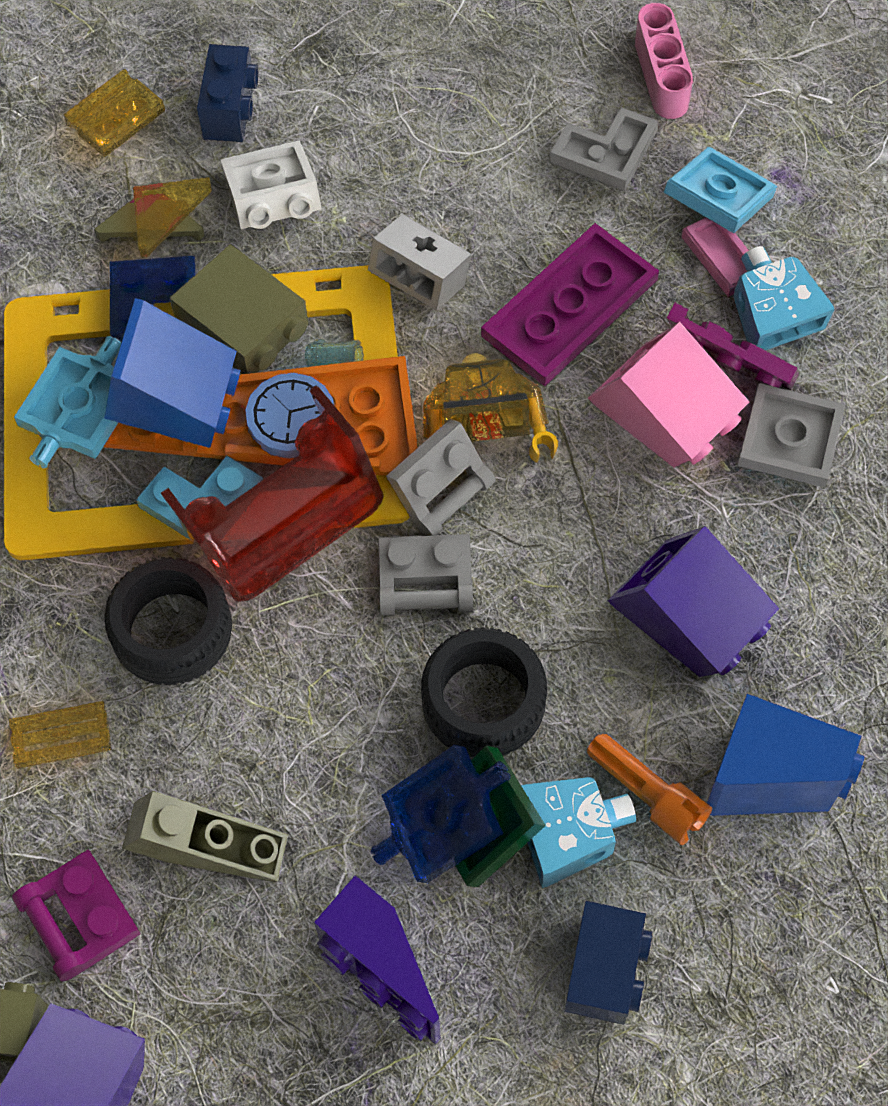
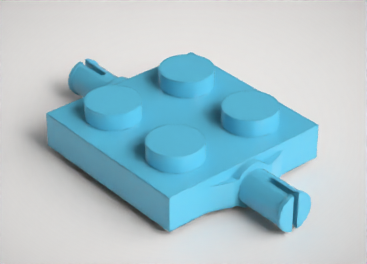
[14,336,121,468]

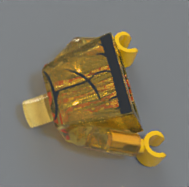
[423,353,558,462]

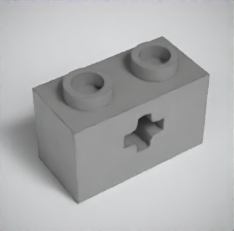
[368,214,472,311]

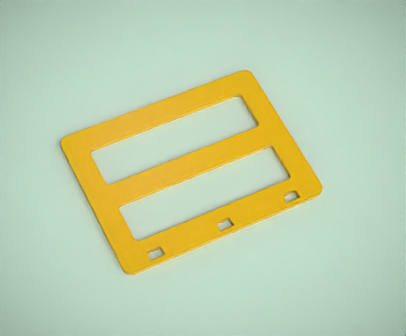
[4,265,410,560]

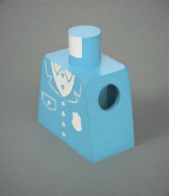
[734,246,835,351]
[521,777,636,888]

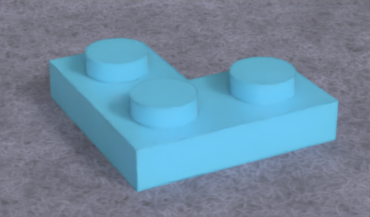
[136,456,265,553]

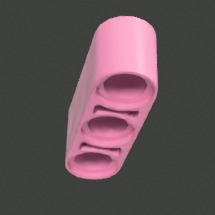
[635,3,693,119]

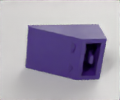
[314,875,441,1044]

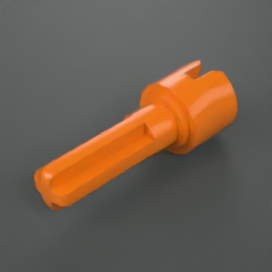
[587,734,712,845]

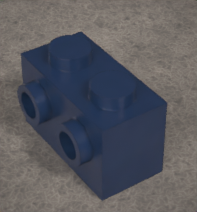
[197,44,259,142]
[564,901,653,1025]

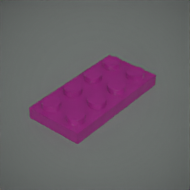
[481,223,659,387]

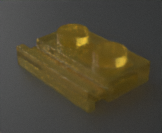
[63,69,165,157]

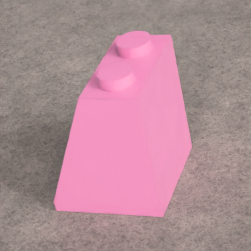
[588,322,749,468]

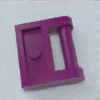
[12,849,141,982]

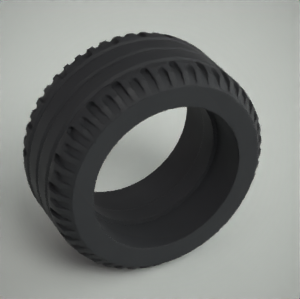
[104,557,232,685]
[421,627,547,758]

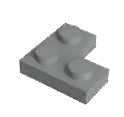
[550,107,658,191]

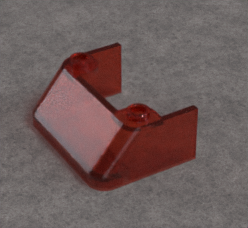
[161,385,384,602]

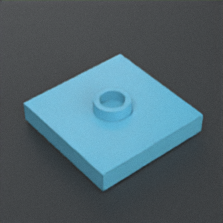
[664,147,777,233]

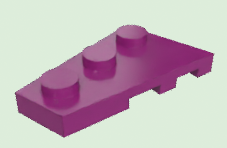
[667,302,799,390]

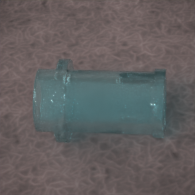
[305,338,364,367]

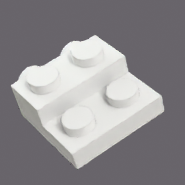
[220,140,322,229]

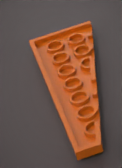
[104,356,418,476]

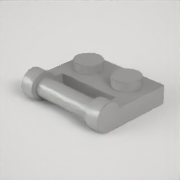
[386,419,496,536]
[379,534,473,615]

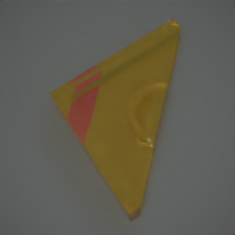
[133,177,212,258]

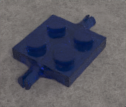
[371,745,511,883]

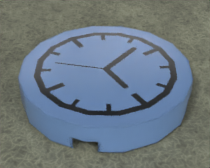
[245,373,336,458]

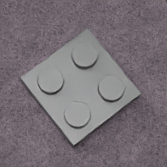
[737,383,846,488]

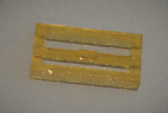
[9,701,112,769]

